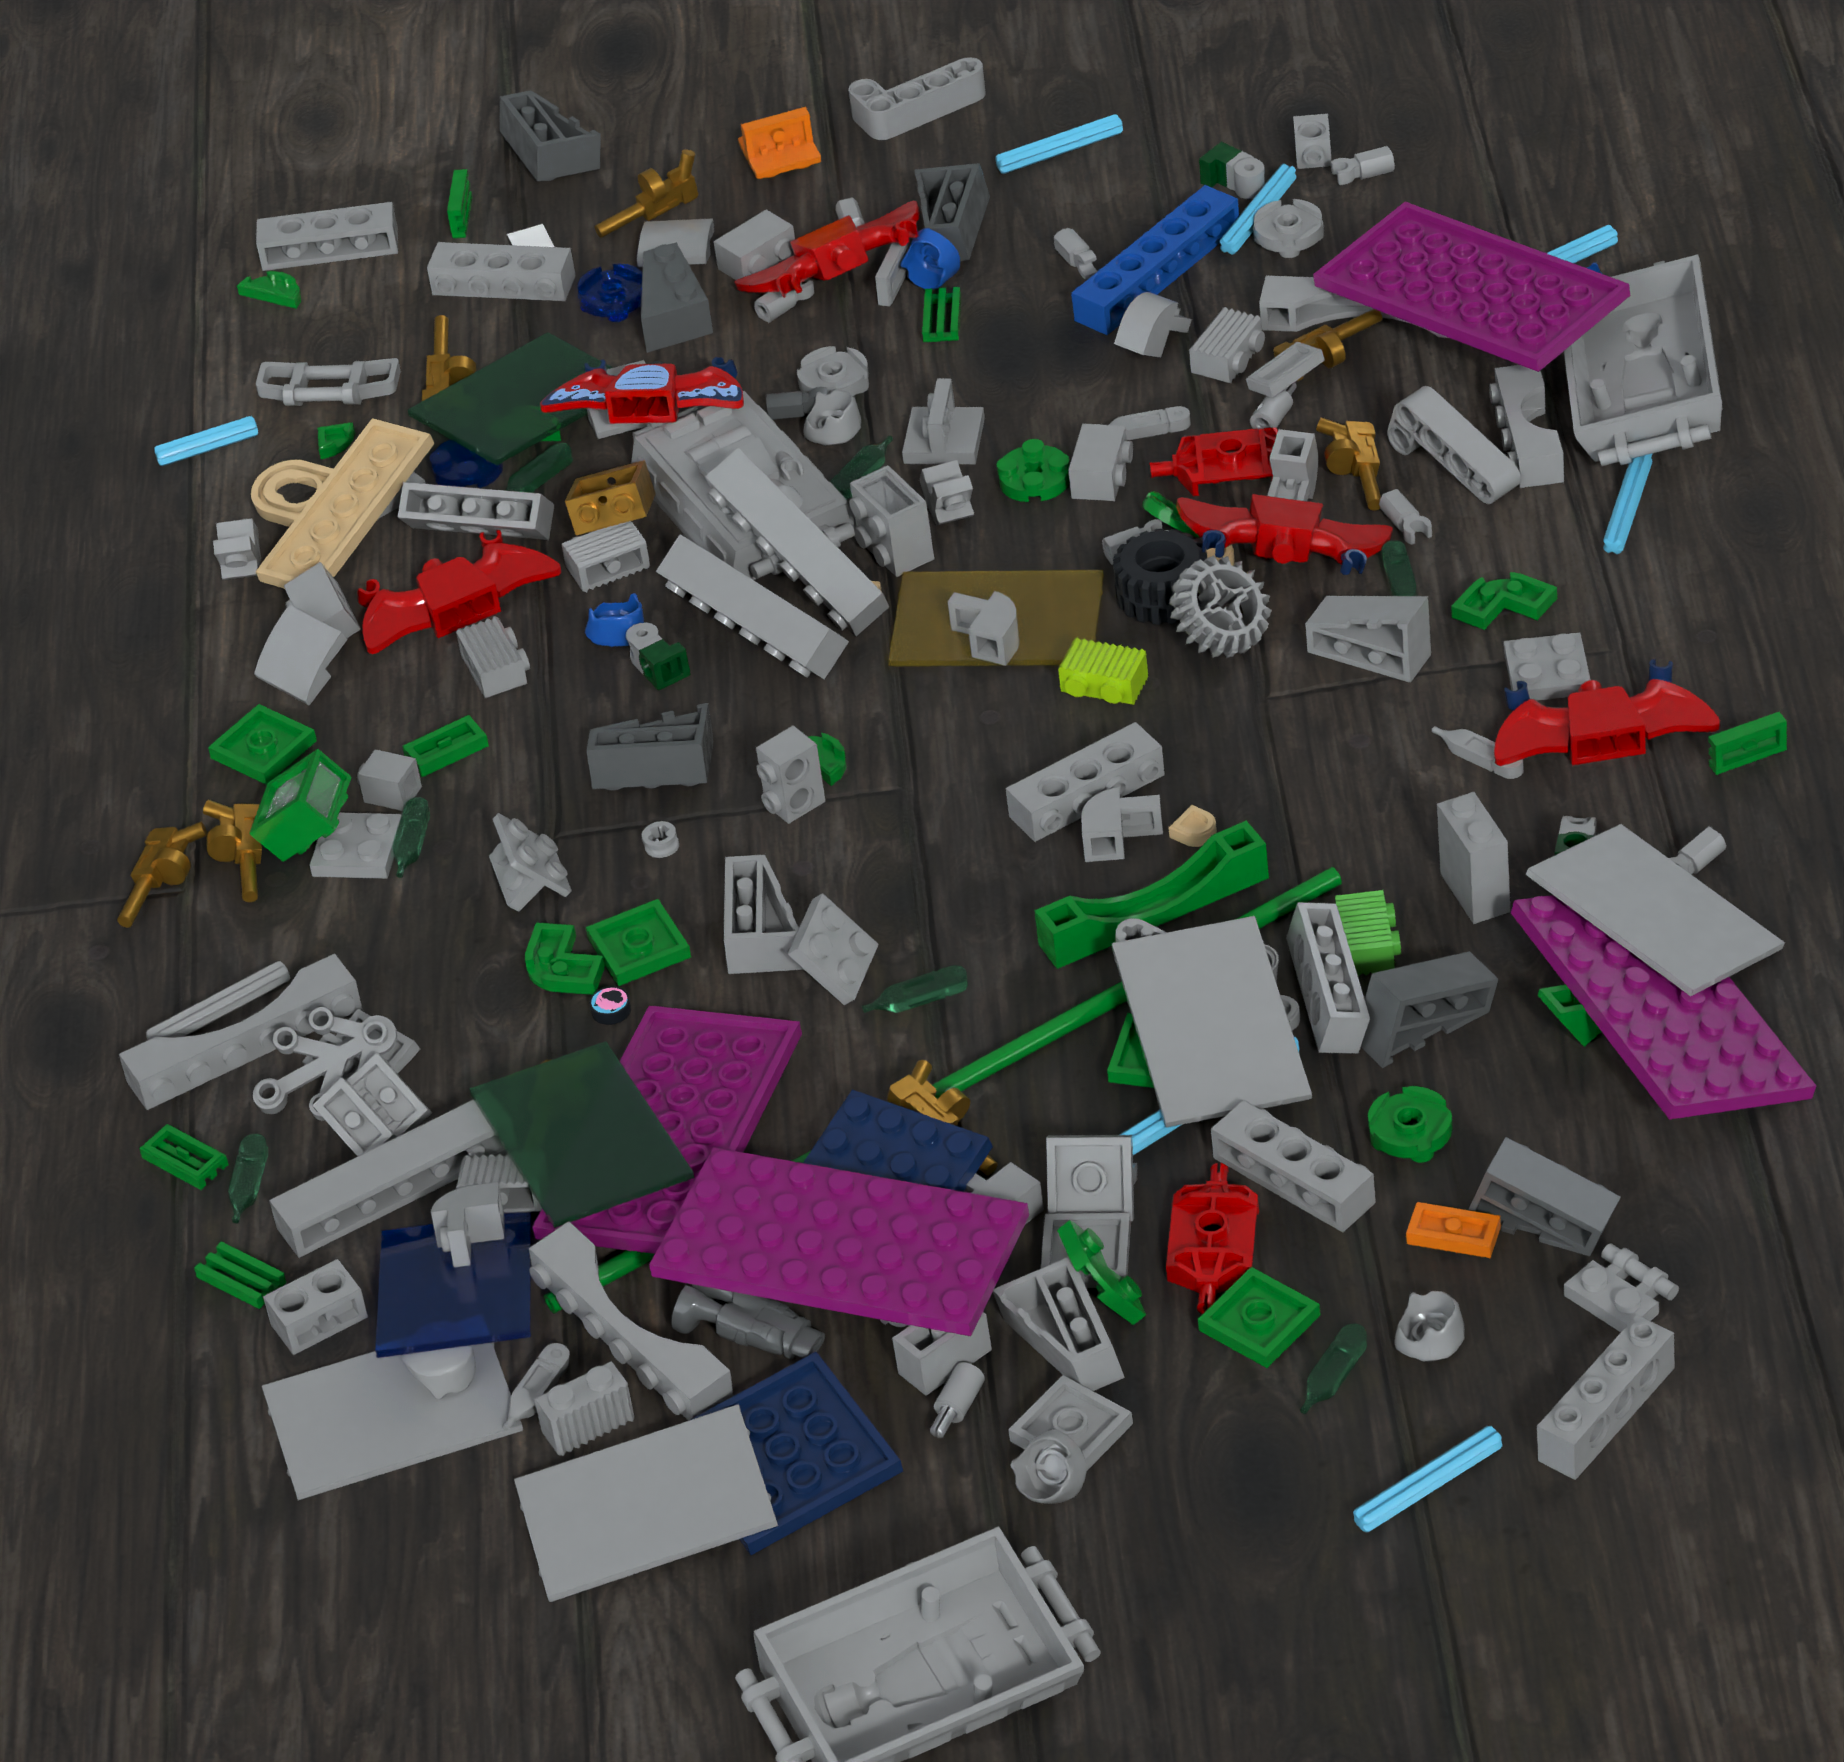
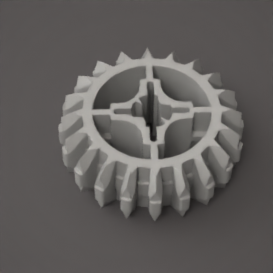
[1169,555,1272,658]

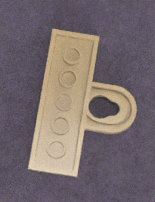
[251,418,434,589]

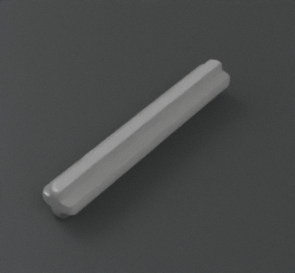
[146,961,290,1040]

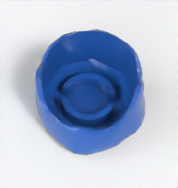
[900,228,960,290]
[585,593,644,647]

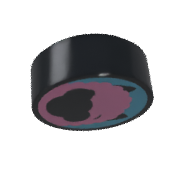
[589,986,631,1025]

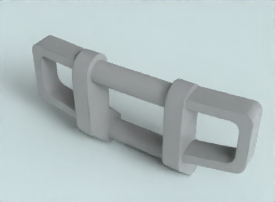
[256,358,401,406]

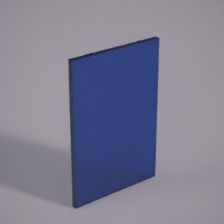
[375,1212,532,1358]

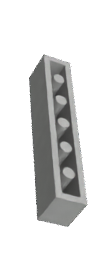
[705,448,889,636]
[656,534,849,680]
[269,1093,517,1258]

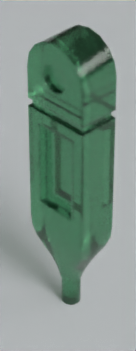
[830,436,893,500]
[505,443,573,493]
[1382,540,1417,596]
[393,797,430,878]
[862,965,968,1013]
[228,1133,268,1224]
[1300,1323,1368,1414]

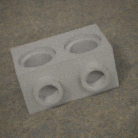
[756,726,826,824]
[263,1259,368,1355]

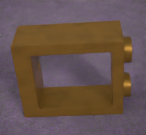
[565,460,656,536]

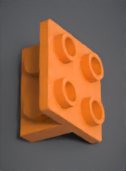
[738,107,821,179]

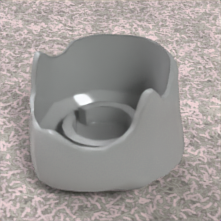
[803,390,862,445]
[1395,1291,1465,1361]
[402,1325,476,1399]
[1011,1429,1087,1504]

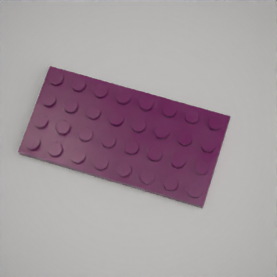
[1313,202,1631,372]
[1511,895,1816,1120]
[532,1006,802,1254]
[649,1147,1029,1336]

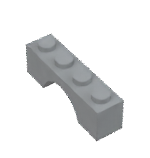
[1489,365,1564,488]

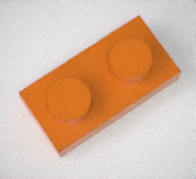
[1406,1202,1501,1258]

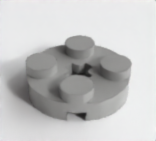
[1253,199,1324,258]
[797,346,869,396]

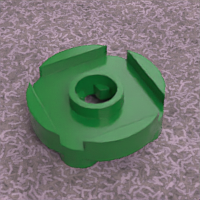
[996,439,1070,502]
[1368,1086,1453,1163]

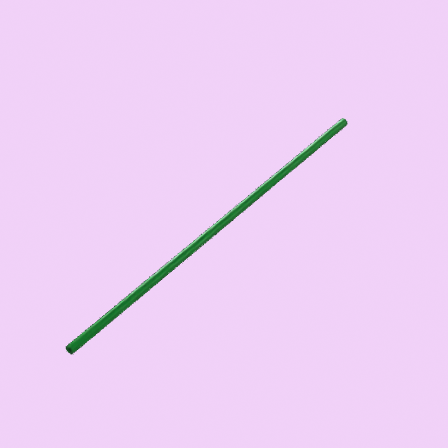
[544,867,1342,1314]

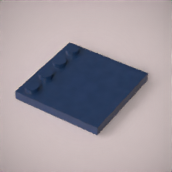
[691,1352,903,1555]

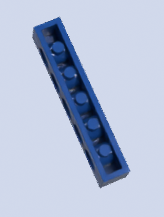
[1072,185,1239,335]

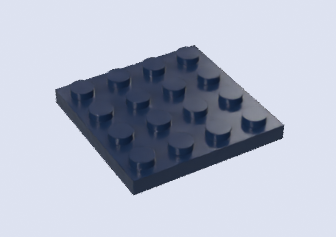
[803,1089,993,1192]

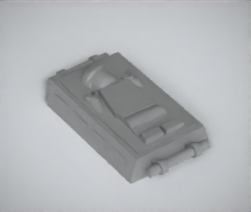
[1564,254,1723,466]
[631,391,857,580]
[735,1526,1101,1762]

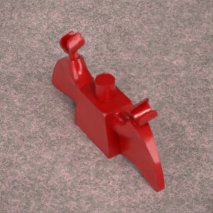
[734,201,920,298]
[357,530,561,654]

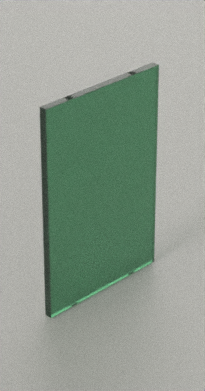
[408,332,613,465]
[470,1041,694,1228]

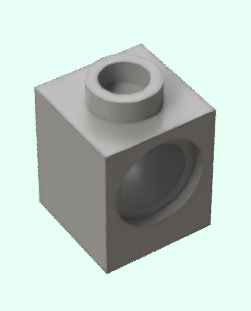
[1293,114,1331,169]

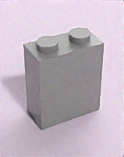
[1437,792,1510,924]

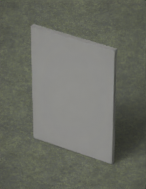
[1526,824,1785,996]
[1112,916,1312,1128]
[262,1318,523,1500]
[514,1404,778,1602]

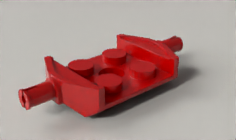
[1150,427,1278,496]
[1166,1163,1259,1314]

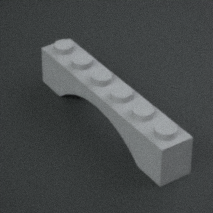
[1259,275,1449,338]
[119,953,362,1110]
[529,1221,733,1421]

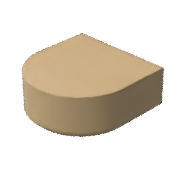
[1169,805,1217,847]

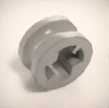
[642,821,679,858]

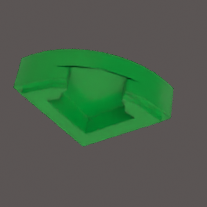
[318,422,355,459]

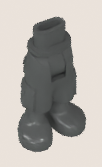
[672,1284,825,1359]

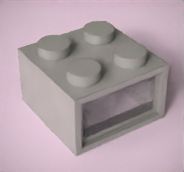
[849,465,934,577]

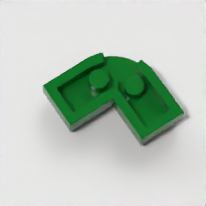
[1451,572,1558,630]
[525,923,605,995]
[1057,1220,1146,1325]

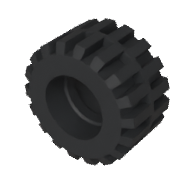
[1113,529,1207,625]

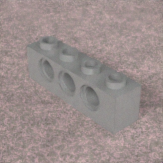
[256,202,398,271]
[427,242,576,301]
[398,482,554,540]
[1006,722,1165,842]
[1286,903,1370,1053]
[1211,1100,1376,1232]
[1537,1315,1675,1480]

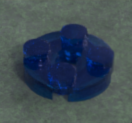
[577,263,643,322]
[429,430,503,488]

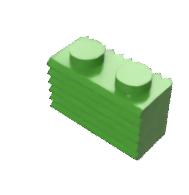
[1335,890,1401,976]

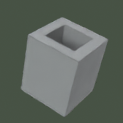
[357,749,422,811]

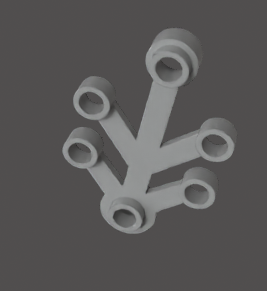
[253,1007,397,1121]

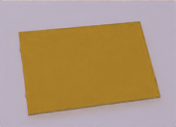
[889,570,1104,666]

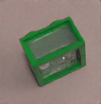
[249,749,352,862]

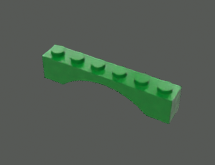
[1034,820,1269,969]

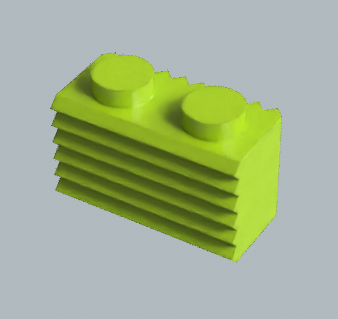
[1058,637,1148,705]

